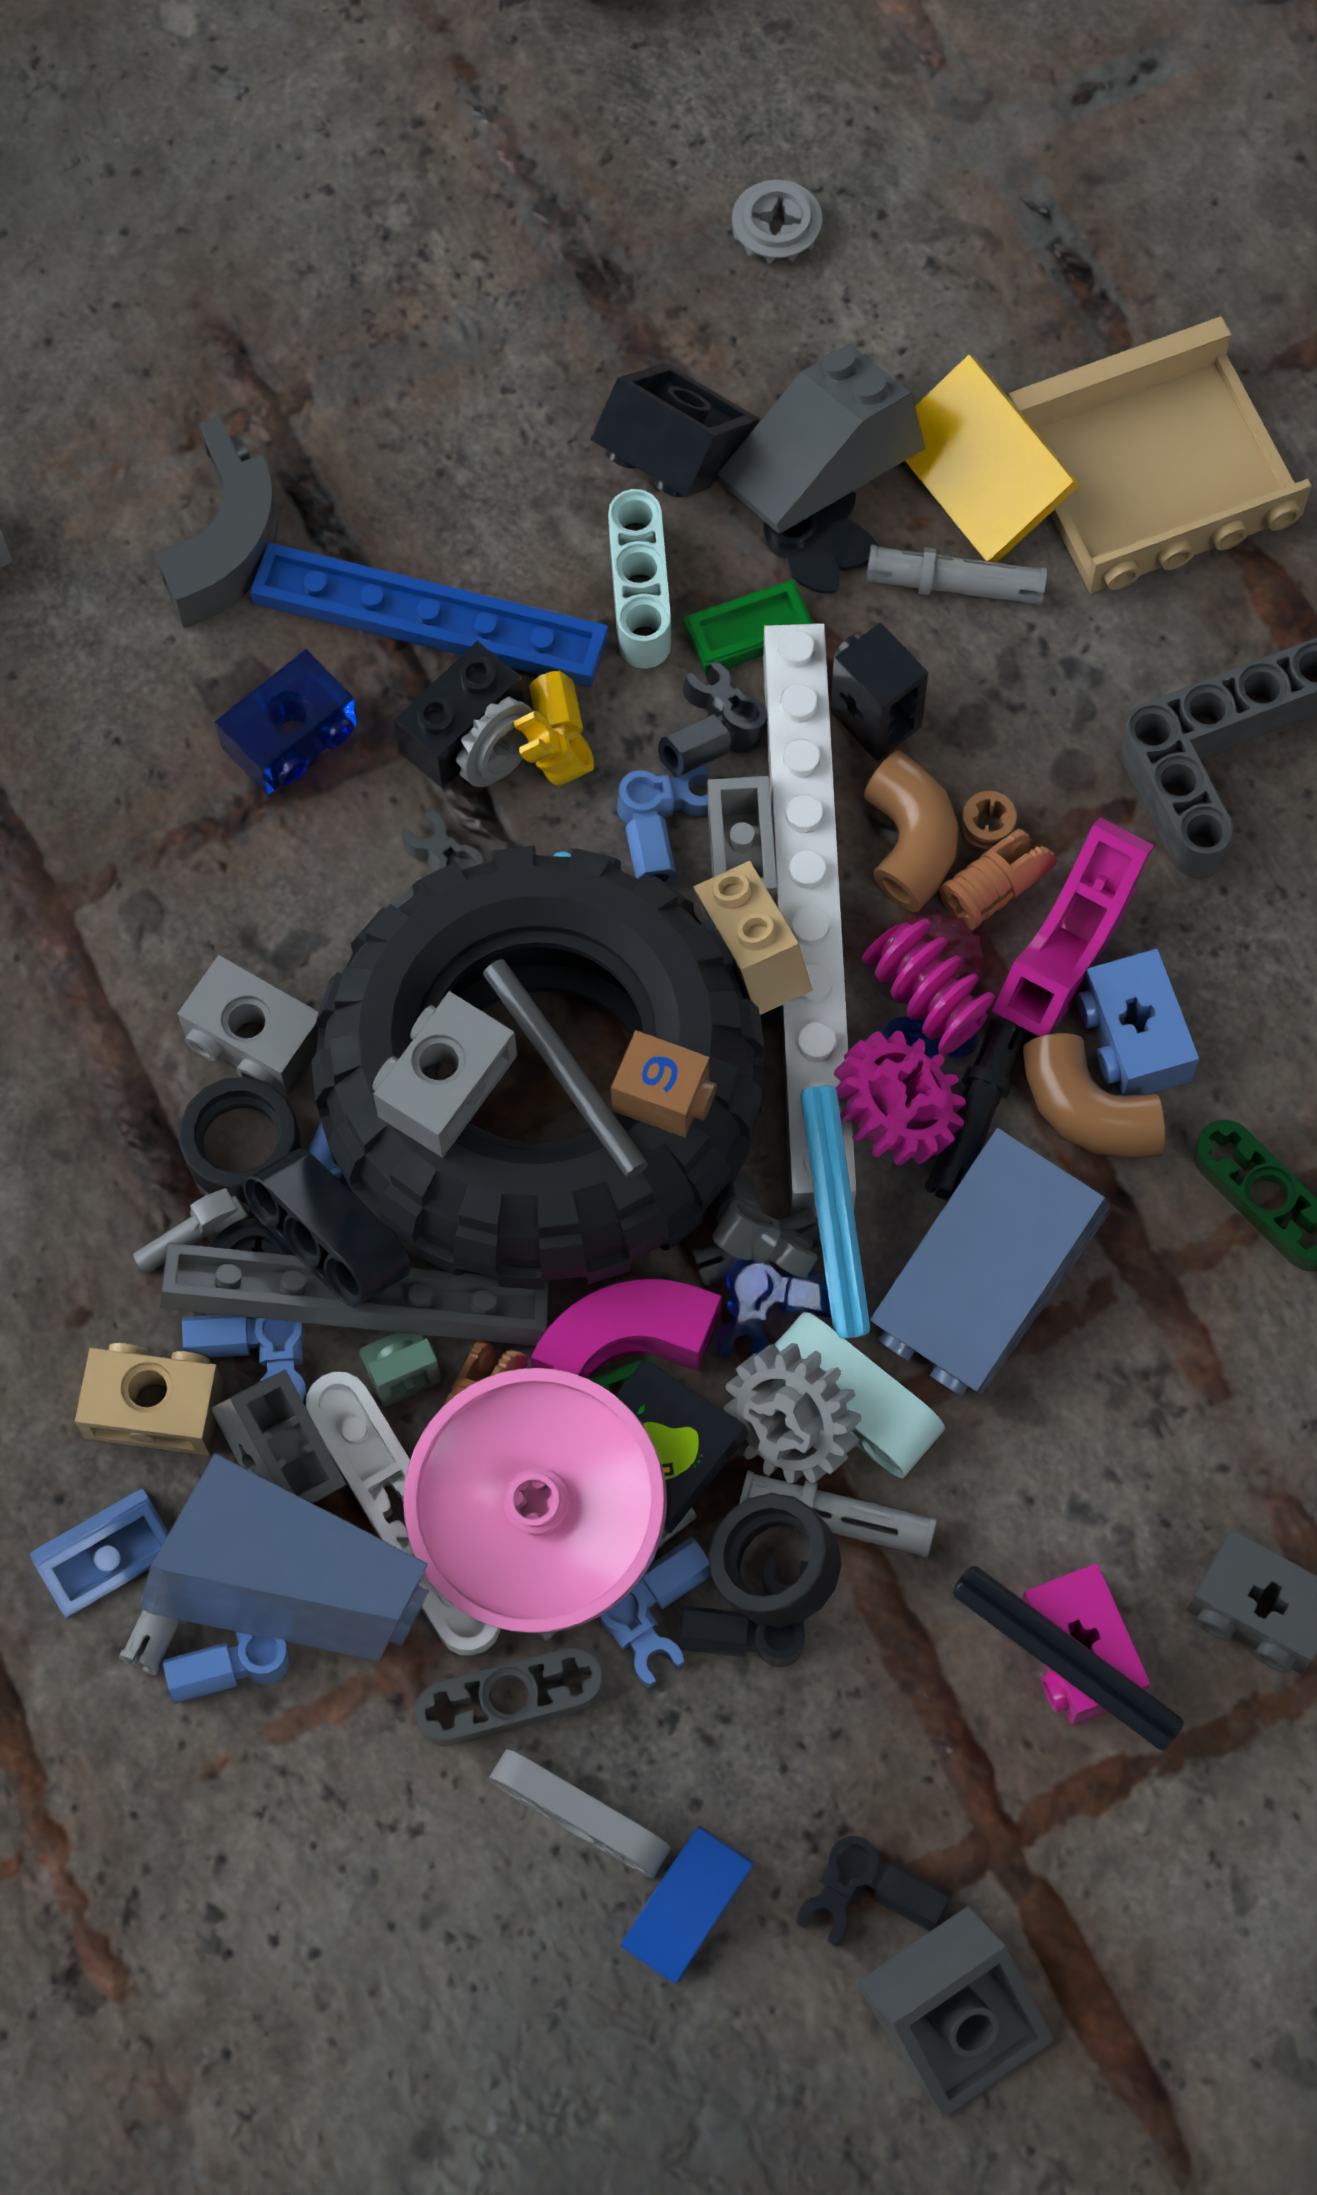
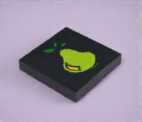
[615,1359,749,1534]

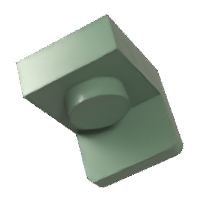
[360,1332,442,1408]

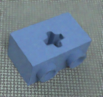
[1076,949,1199,1096]

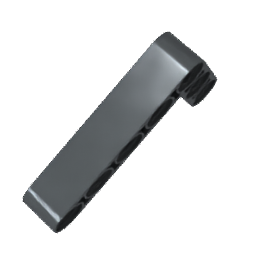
[1120,637,1317,879]

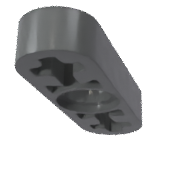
[415,1647,603,1747]

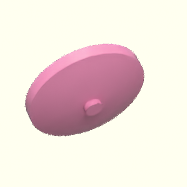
[403,1368,667,1634]

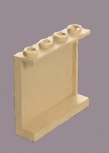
[1008,316,1311,594]

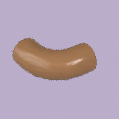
[864,750,959,912]
[1023,1033,1165,1158]

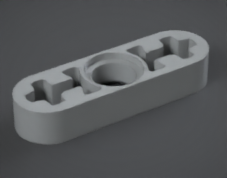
[488,1749,671,1878]

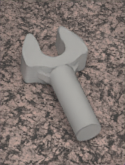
[133,1188,249,1274]

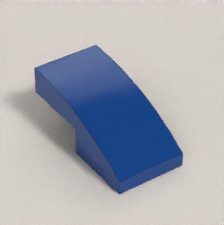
[620,1825,756,1984]

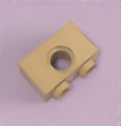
[693,861,813,1015]
[75,1343,224,1456]

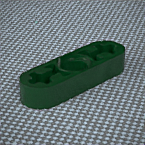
[1194,1120,1317,1271]

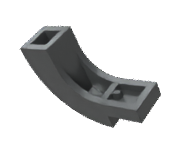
[154,415,278,628]

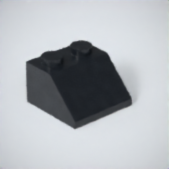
[590,363,760,498]

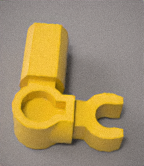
[513,671,594,787]

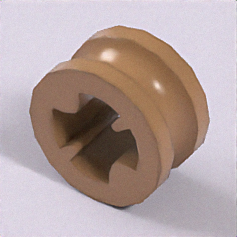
[961,791,1017,852]

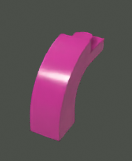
[992,817,1155,1037]
[531,1279,721,1380]

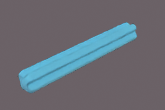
[800,1085,870,1339]

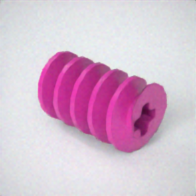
[862,918,996,1055]

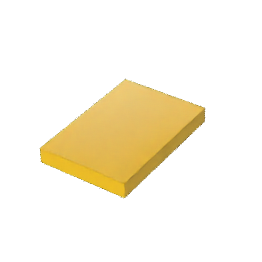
[905,354,1080,562]

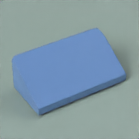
[30,1489,169,1618]

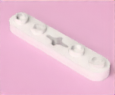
[306,1372,501,1656]

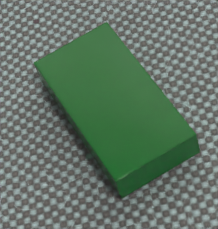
[683,579,813,676]

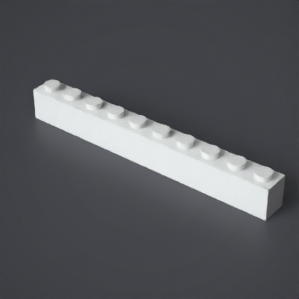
[763,624,856,1217]

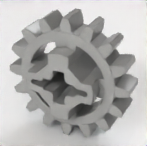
[723,1343,862,1484]

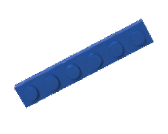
[250,542,608,687]

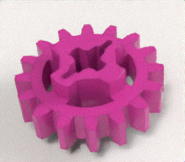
[833,1031,966,1165]

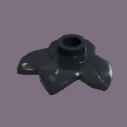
[763,491,879,594]

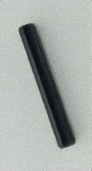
[953,1565,1184,1750]

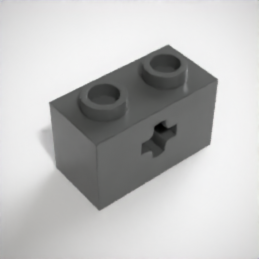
[210,1369,347,1504]
[1186,1529,1317,1675]

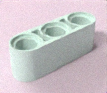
[608,489,671,669]
[775,1312,945,1478]

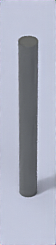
[483,959,648,1179]

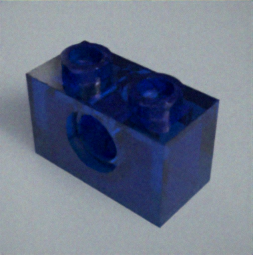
[214,649,358,796]

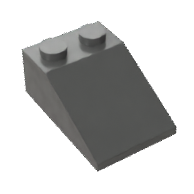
[717,344,925,534]

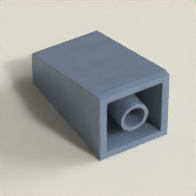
[870,1128,1112,1396]
[140,1453,429,1661]

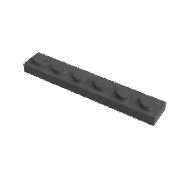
[160,1243,549,1346]

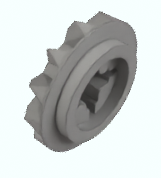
[732,180,822,265]
[456,697,533,787]

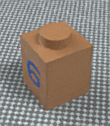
[611,1030,717,1138]

